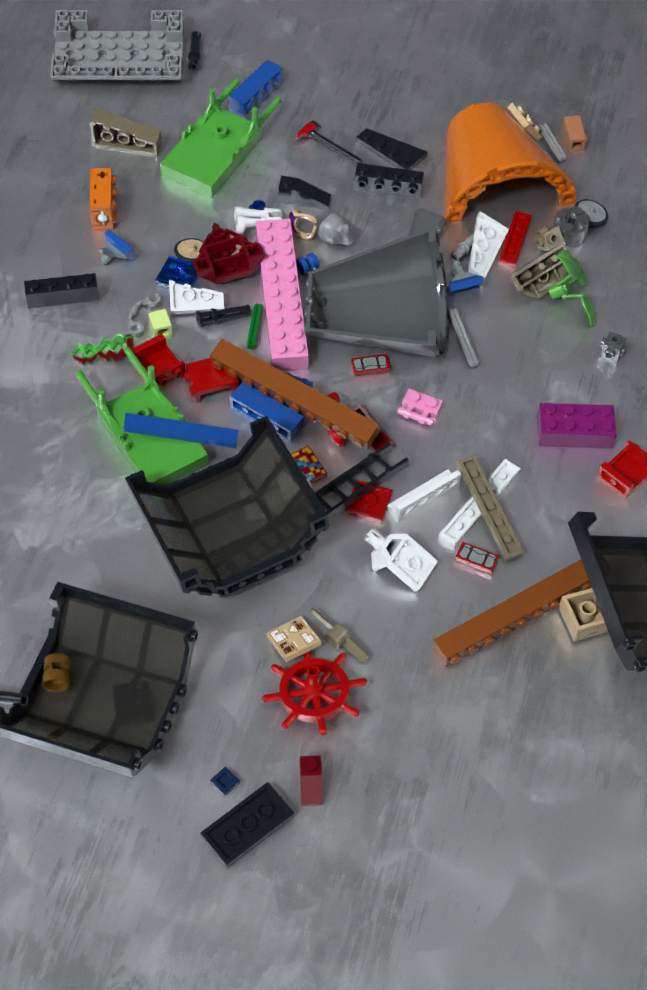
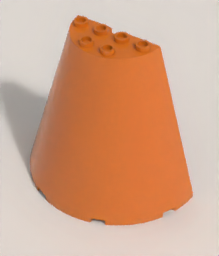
[444,102,576,223]

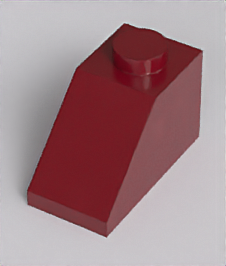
[299,755,323,806]

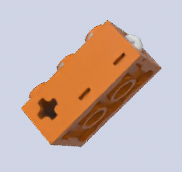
[90,168,117,231]

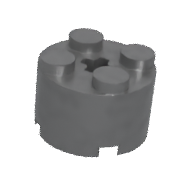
[553,206,589,248]

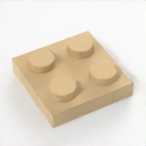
[508,103,542,141]

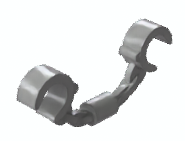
[128,293,161,338]

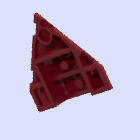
[193,223,265,284]

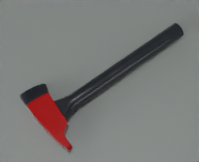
[296,120,363,164]

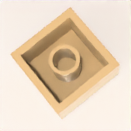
[559,588,608,642]

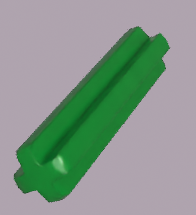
[247,303,263,349]

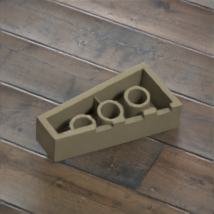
[89,108,162,156]

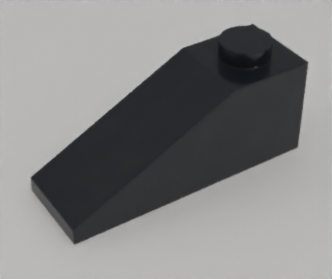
[278,176,331,209]

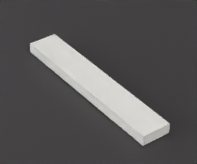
[439,459,521,548]

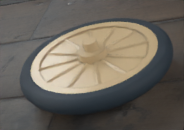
[174,238,204,263]

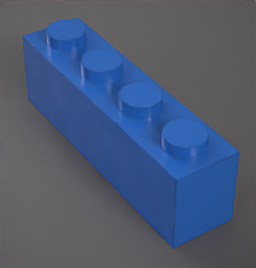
[228,59,283,116]
[230,382,304,442]

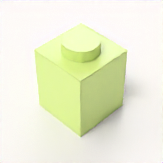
[148,309,172,338]

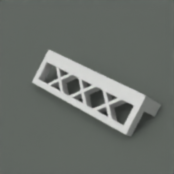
[387,469,461,522]

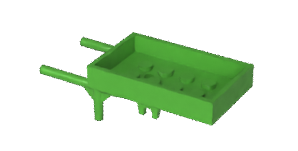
[160,78,282,198]
[75,347,209,485]

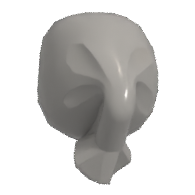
[318,213,353,245]

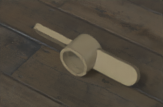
[310,608,369,662]

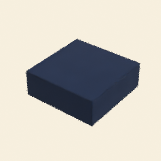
[210,766,240,797]

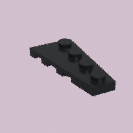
[356,128,428,170]

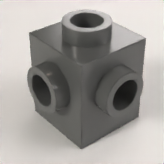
[600,332,627,364]

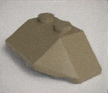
[510,243,568,300]

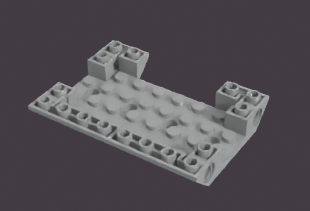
[50,10,183,80]

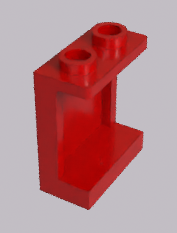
[131,334,186,387]
[184,358,239,402]
[597,440,647,499]

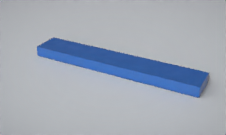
[123,413,238,448]

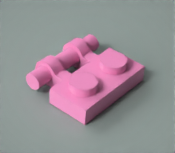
[397,389,443,426]

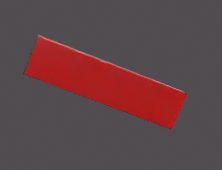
[498,211,532,268]

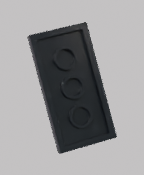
[200,782,295,868]

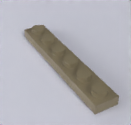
[457,455,525,562]

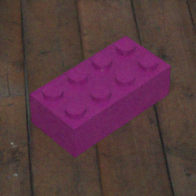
[537,403,617,448]

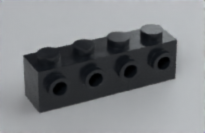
[354,163,424,198]
[24,273,99,308]

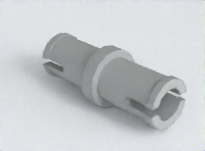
[449,234,474,262]

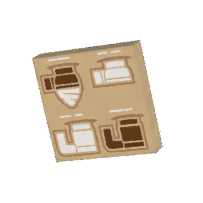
[266,616,321,662]

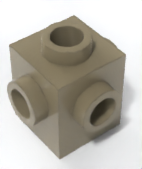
[533,226,565,251]

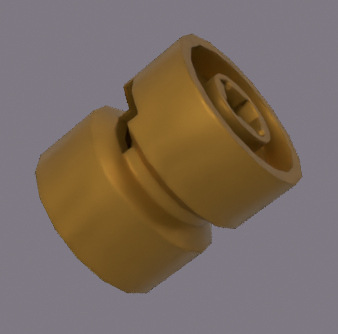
[42,653,71,692]

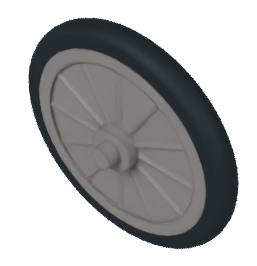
[575,199,608,226]

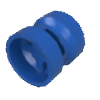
[296,253,320,275]

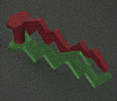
[71,334,134,365]

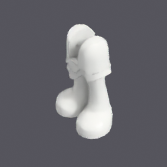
[234,206,283,235]

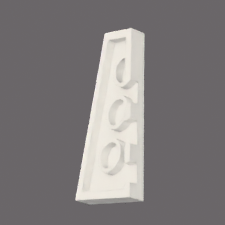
[468,211,509,280]

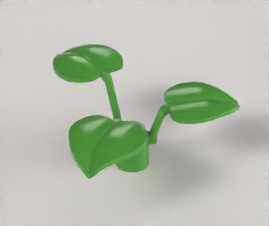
[548,250,596,328]

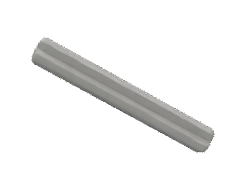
[449,308,479,367]

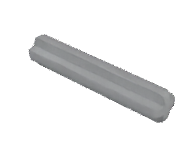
[540,123,567,162]

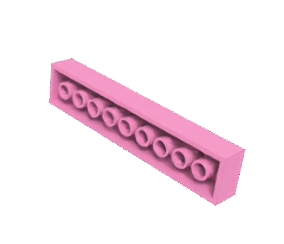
[256,219,308,371]

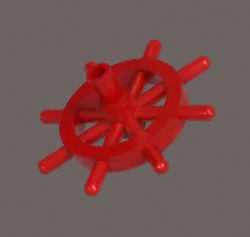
[262,651,367,736]

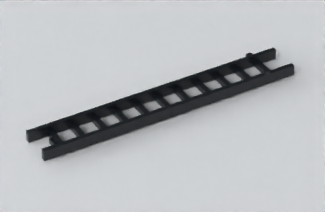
[210,443,409,575]

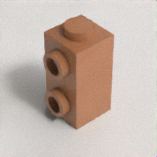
[561,116,588,152]

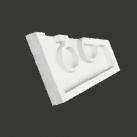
[169,280,224,315]

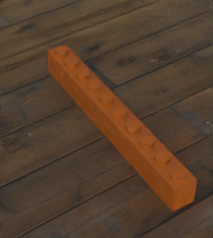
[210,339,380,450]
[432,556,611,667]

